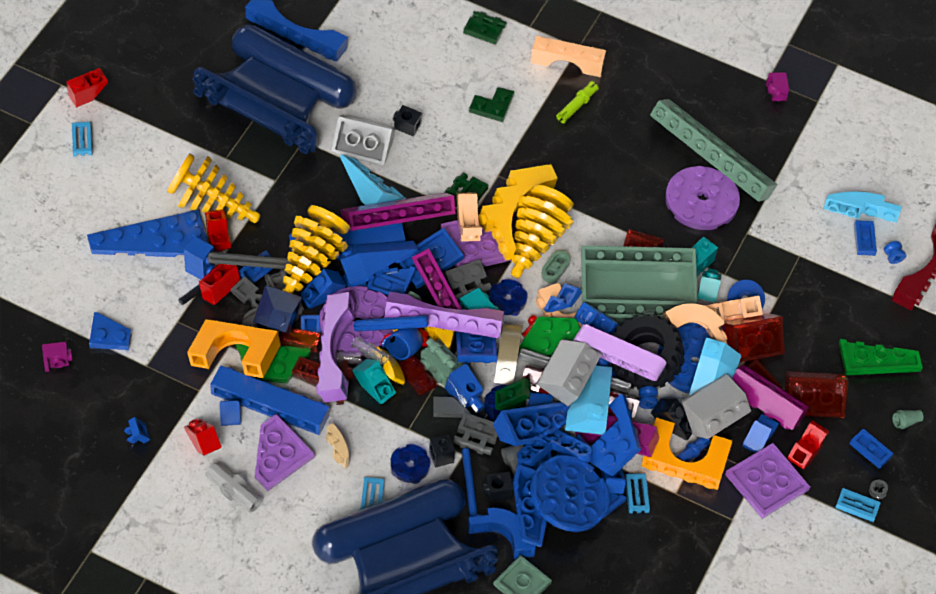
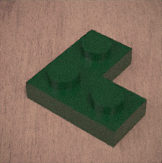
[469,87,515,122]

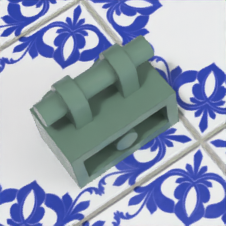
[420,338,464,387]

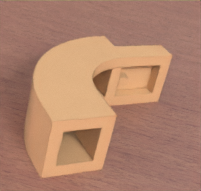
[457,192,482,241]
[663,303,727,344]

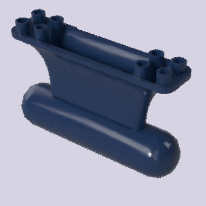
[192,25,358,154]
[312,479,498,594]

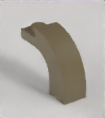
[494,321,523,385]

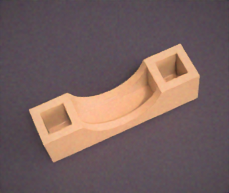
[531,36,606,77]

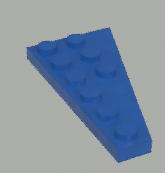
[87,210,209,257]

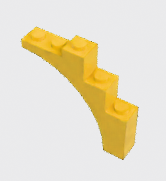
[478,164,558,261]

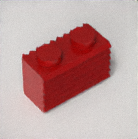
[199,264,240,305]

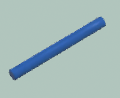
[462,448,478,517]

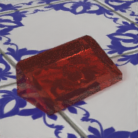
[279,328,321,352]

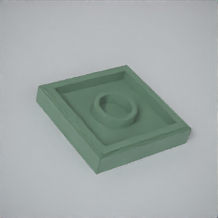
[493,555,552,594]

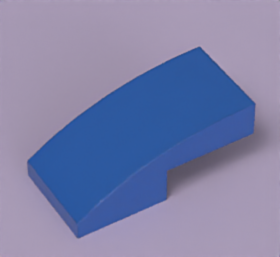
[574,302,619,335]

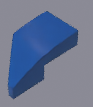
[544,283,582,313]

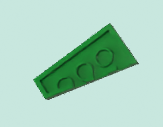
[839,339,923,375]

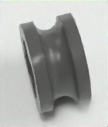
[869,480,888,500]

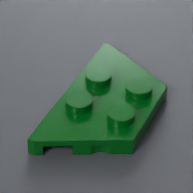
[518,317,580,357]
[235,344,310,384]

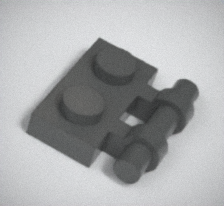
[444,259,492,301]
[453,412,498,455]

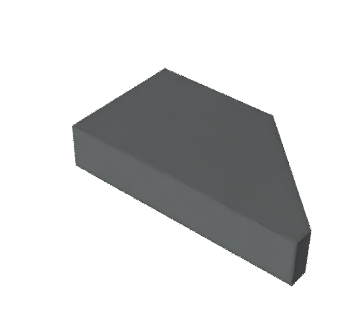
[433,397,470,418]

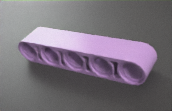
[573,324,667,381]

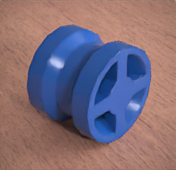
[883,241,906,264]
[639,386,658,409]

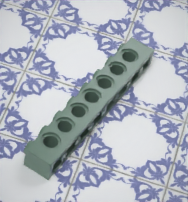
[650,99,778,202]

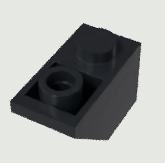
[651,398,692,440]

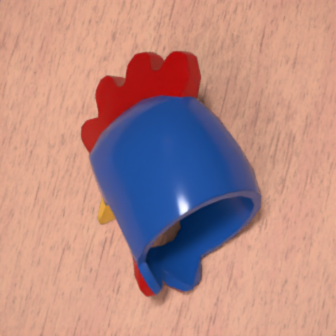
[381,328,429,360]

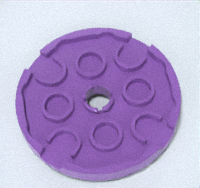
[665,166,740,230]
[320,286,393,355]

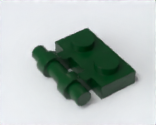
[463,11,507,45]
[444,173,488,207]

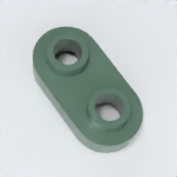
[541,250,570,283]

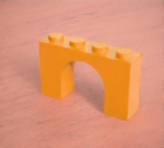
[187,319,281,378]
[641,418,732,490]

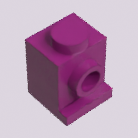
[766,73,789,101]
[42,342,72,372]

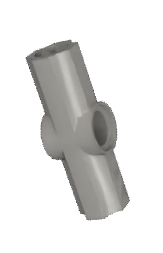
[206,462,262,513]

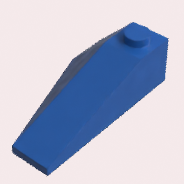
[338,241,419,287]

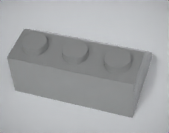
[331,114,395,165]
[536,340,602,406]
[682,374,751,439]

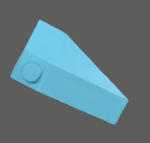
[340,154,406,205]
[689,337,741,396]
[565,366,612,435]

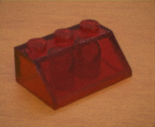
[721,313,785,363]
[785,371,848,418]

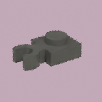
[231,276,262,309]

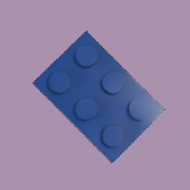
[399,228,465,289]
[456,331,497,363]

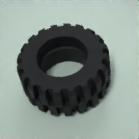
[611,314,685,390]

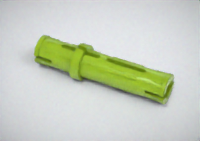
[556,81,599,123]

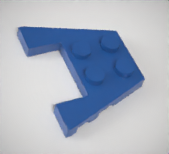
[566,393,641,477]

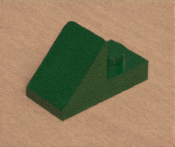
[495,378,530,410]

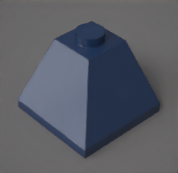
[253,285,303,334]

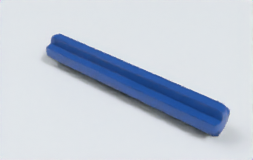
[353,316,429,332]

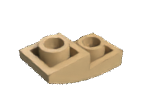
[326,423,349,468]

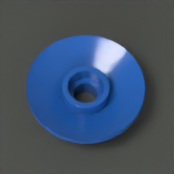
[727,280,765,318]

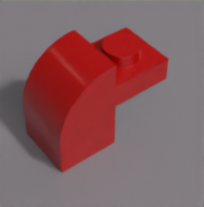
[205,209,231,251]
[787,421,829,470]

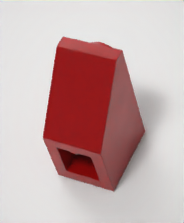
[66,68,108,108]
[184,418,222,456]

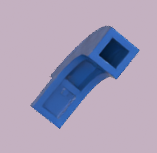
[467,508,536,559]

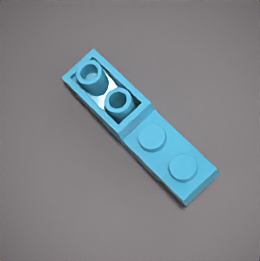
[823,192,902,223]

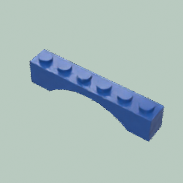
[245,0,348,62]

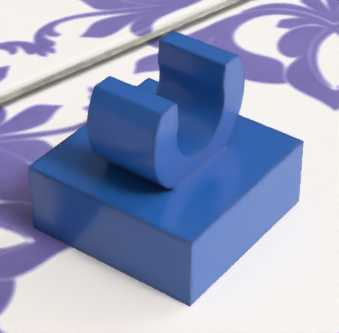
[124,417,151,444]

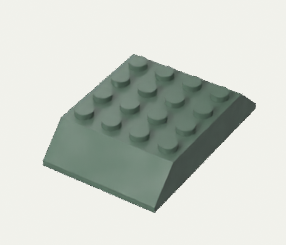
[581,245,698,326]

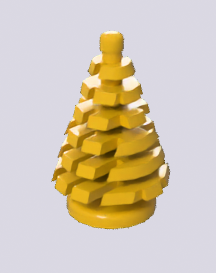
[167,153,260,223]
[511,185,574,278]
[282,205,350,294]

